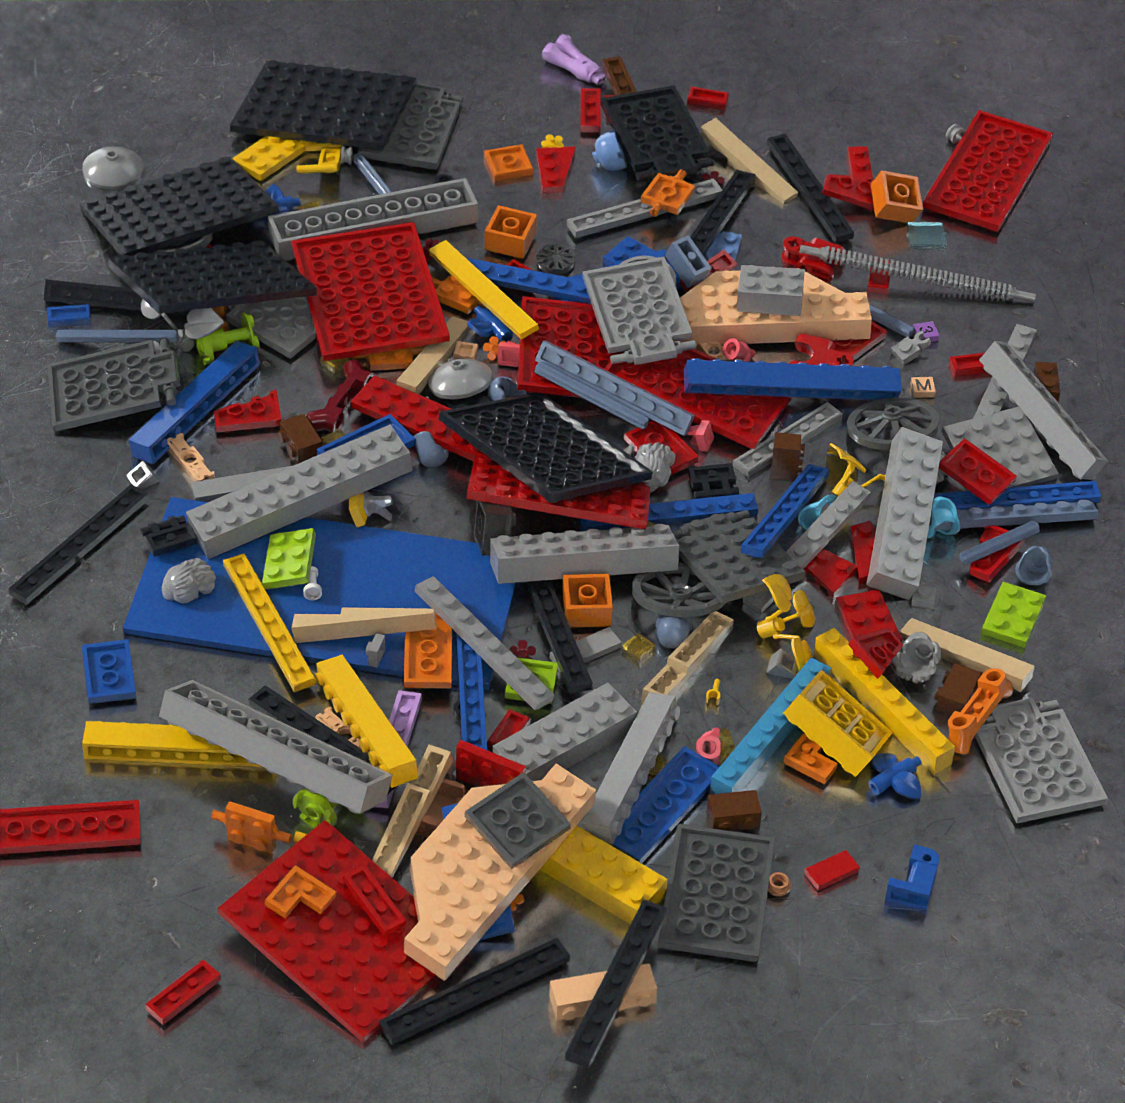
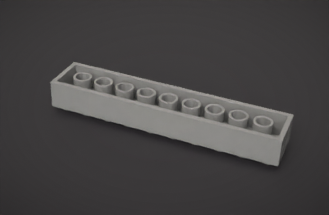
[268,178,478,260]
[186,424,413,559]
[159,680,392,813]

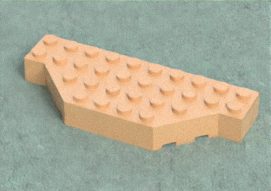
[679,268,872,346]
[404,764,596,981]

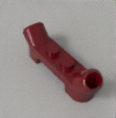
[306,360,374,434]

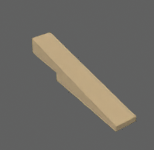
[701,118,798,205]
[396,316,470,395]
[292,608,437,643]
[641,611,734,704]
[899,618,1035,692]
[372,745,454,878]

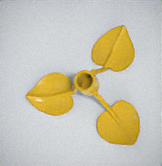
[827,443,886,497]
[757,574,815,671]

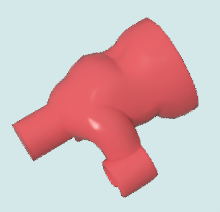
[722,338,756,362]
[696,727,721,765]

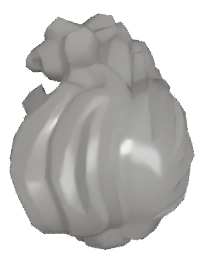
[634,442,675,493]
[162,558,216,604]
[892,632,941,683]

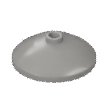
[82,146,144,189]
[428,359,493,399]

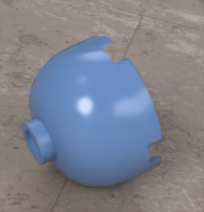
[592,130,627,171]

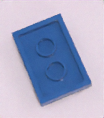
[81,639,136,704]

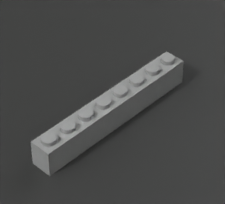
[979,341,1108,480]
[581,693,680,845]

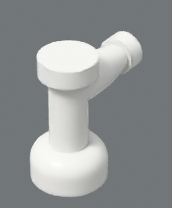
[292,566,322,600]

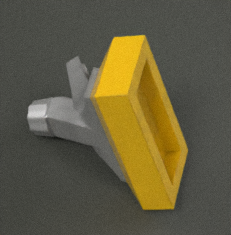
[349,491,393,528]

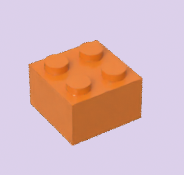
[871,170,923,224]
[484,205,537,259]
[562,574,613,628]

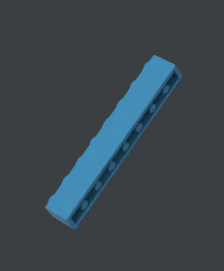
[710,658,831,795]

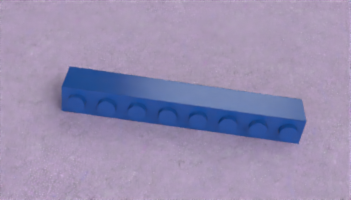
[128,341,260,464]

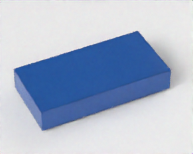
[47,304,91,327]

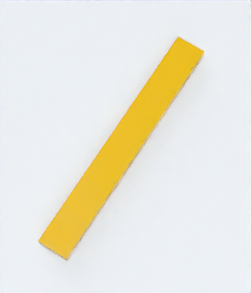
[429,240,539,340]
[223,553,316,692]

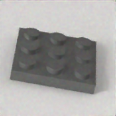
[464,772,571,869]

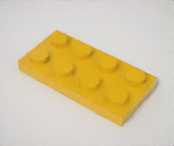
[232,136,317,181]

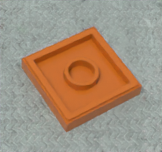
[484,144,534,181]

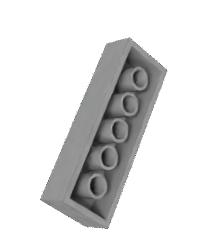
[493,682,637,781]

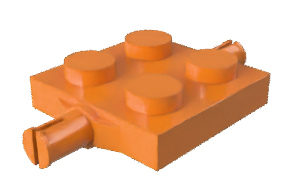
[641,170,695,217]
[432,275,488,314]
[353,345,426,371]
[211,801,292,854]

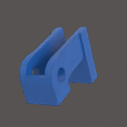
[885,844,939,911]

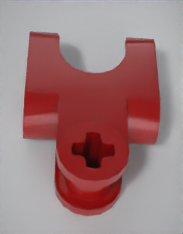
[781,236,847,284]
[789,334,854,366]

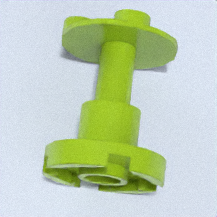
[195,312,260,365]
[293,788,339,829]

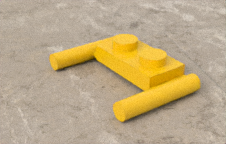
[297,143,343,174]

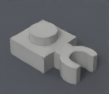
[891,331,931,365]

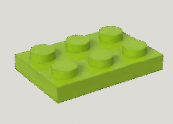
[262,528,316,590]
[981,582,1046,648]

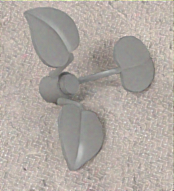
[141,300,224,354]

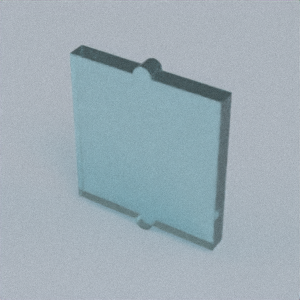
[906,222,946,248]

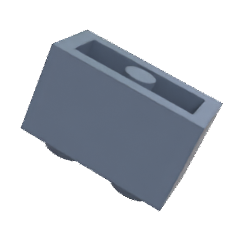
[665,235,711,288]

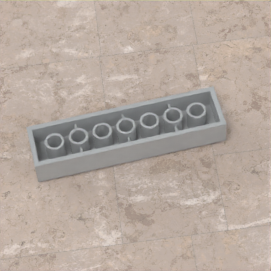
[867,427,943,600]
[490,524,679,584]

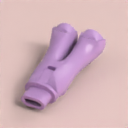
[542,34,607,85]

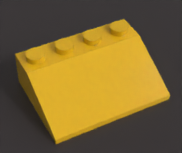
[783,669,893,777]

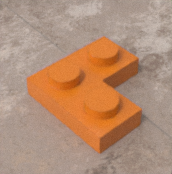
[783,732,838,784]
[265,865,336,918]

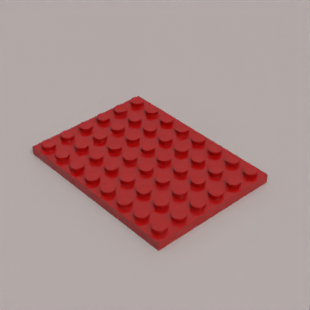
[291,222,450,361]
[217,820,438,1043]

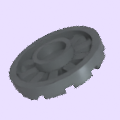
[536,243,575,274]

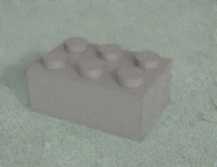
[737,265,805,316]

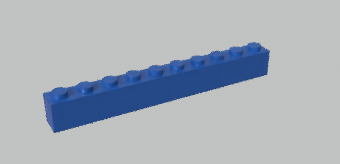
[684,358,902,400]

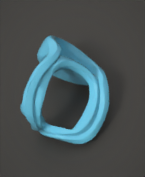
[798,494,837,530]
[927,497,961,539]

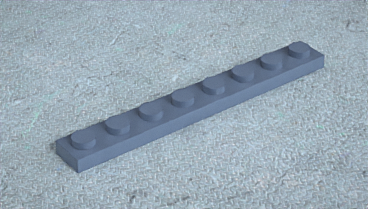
[535,341,695,435]
[929,500,1098,530]

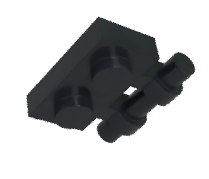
[688,463,739,499]
[140,515,197,557]

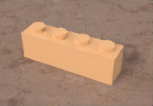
[549,963,657,1021]

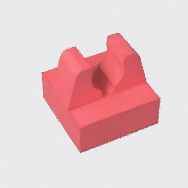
[497,341,520,367]
[688,420,714,452]

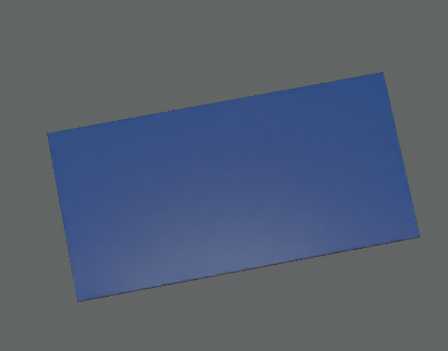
[123,497,517,690]

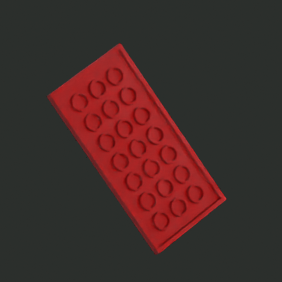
[922,110,1053,232]
[604,341,792,449]
[466,455,650,530]

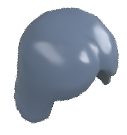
[487,376,527,401]
[414,431,449,468]
[1015,546,1053,586]
[656,615,694,649]

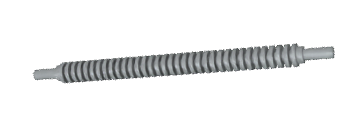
[799,245,1036,302]

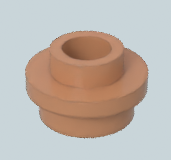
[768,872,791,896]

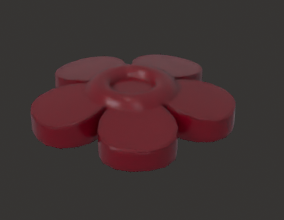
[702,171,724,185]
[422,239,441,261]
[509,640,536,660]

